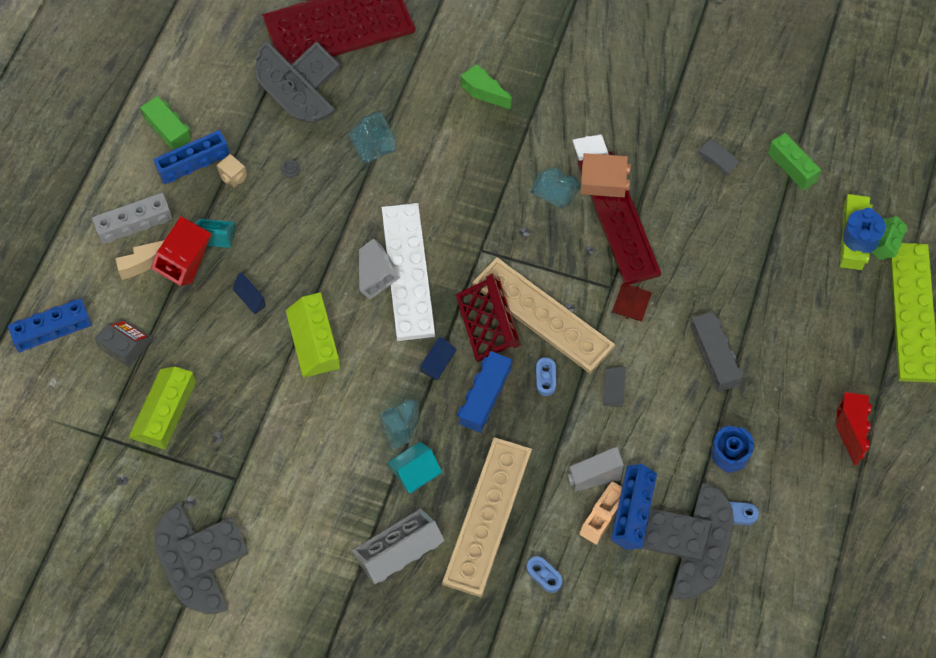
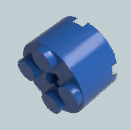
[843,208,886,253]
[710,426,754,473]

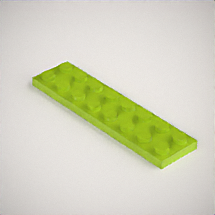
[890,243,936,383]

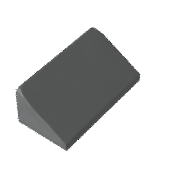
[603,367,625,407]

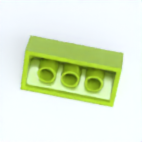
[286,292,341,378]
[129,366,196,450]

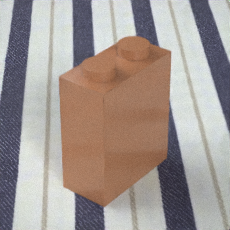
[580,153,631,197]

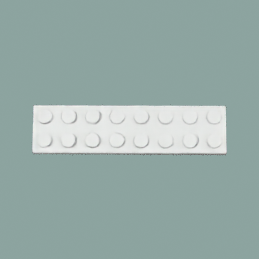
[382,203,435,341]

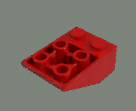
[151,216,212,286]
[836,392,872,465]

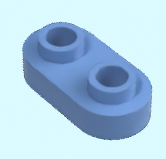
[536,358,556,396]
[729,502,759,525]
[527,556,562,593]

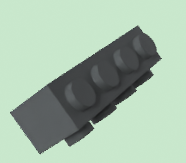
[690,311,743,392]

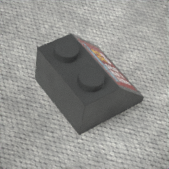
[94,319,153,368]

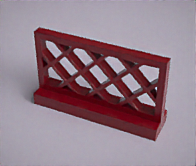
[456,273,521,362]

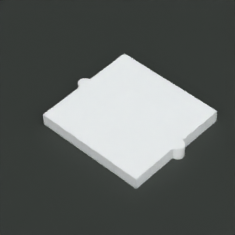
[573,134,608,161]

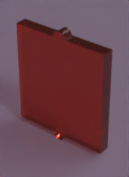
[612,283,652,322]

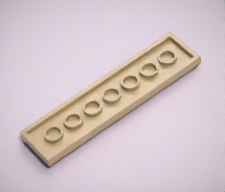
[473,258,615,374]
[442,437,532,598]

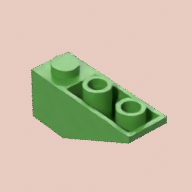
[461,64,512,109]

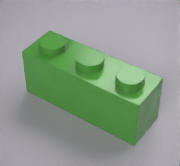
[140,96,191,150]
[768,133,821,191]

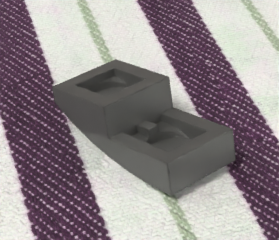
[697,139,739,175]

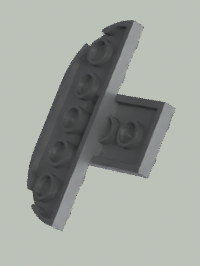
[255,40,341,122]
[642,483,734,600]
[155,503,249,614]

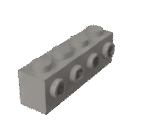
[92,193,173,244]

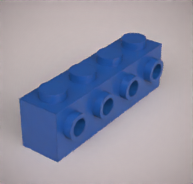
[153,130,230,185]
[7,299,92,353]
[457,351,512,433]
[611,464,657,550]

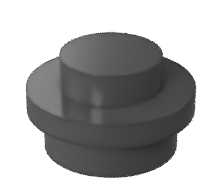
[281,160,300,178]

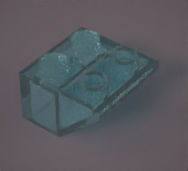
[349,111,396,163]
[530,167,581,209]
[380,399,419,450]

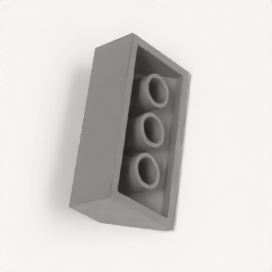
[352,509,444,584]

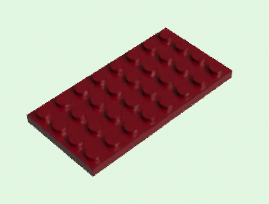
[262,0,415,65]

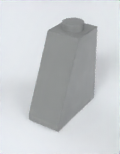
[359,239,400,299]
[567,447,624,492]

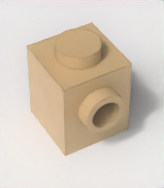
[217,154,247,187]

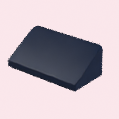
[233,273,266,314]
[420,337,457,381]

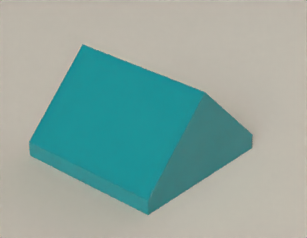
[195,219,235,248]
[387,442,442,494]

